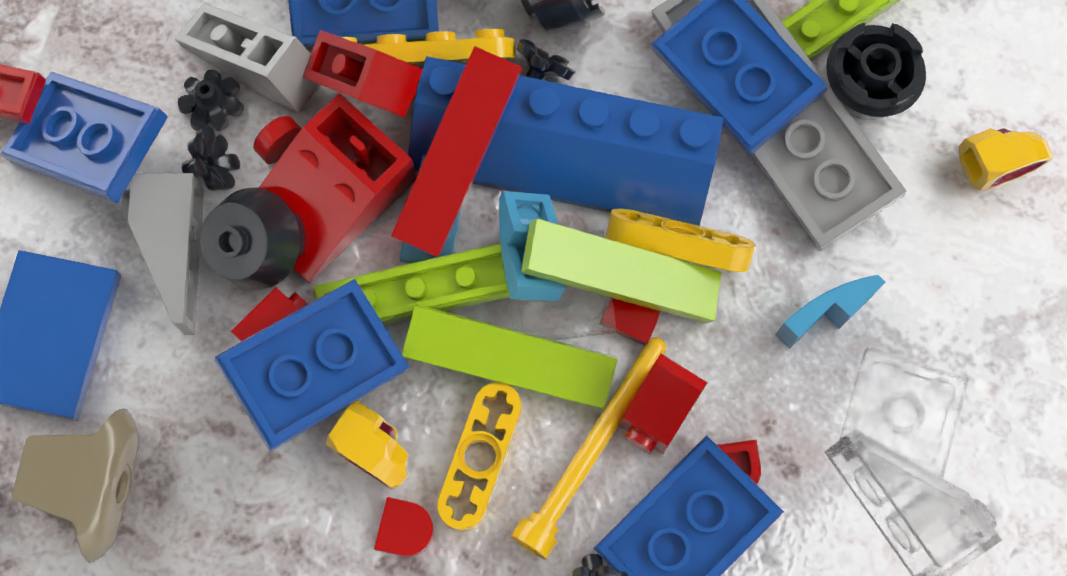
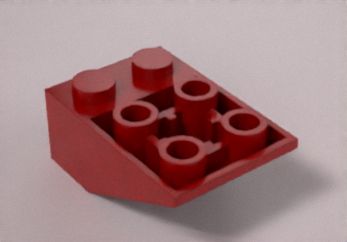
[258,93,416,284]

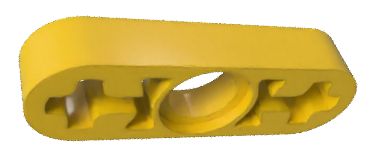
[606,209,756,272]
[437,382,521,532]

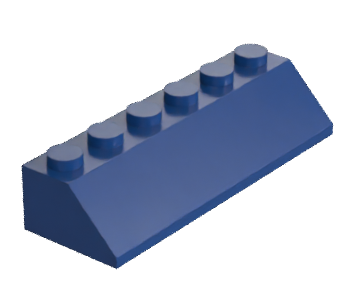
[408,56,724,226]

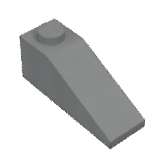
[175,3,319,112]
[122,173,204,335]

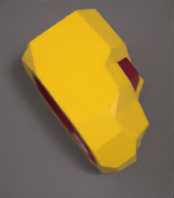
[958,128,1053,191]
[326,401,409,489]

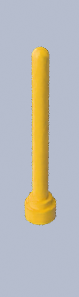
[510,337,666,560]

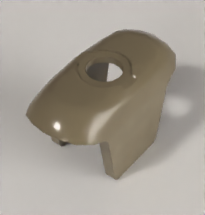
[12,408,139,563]

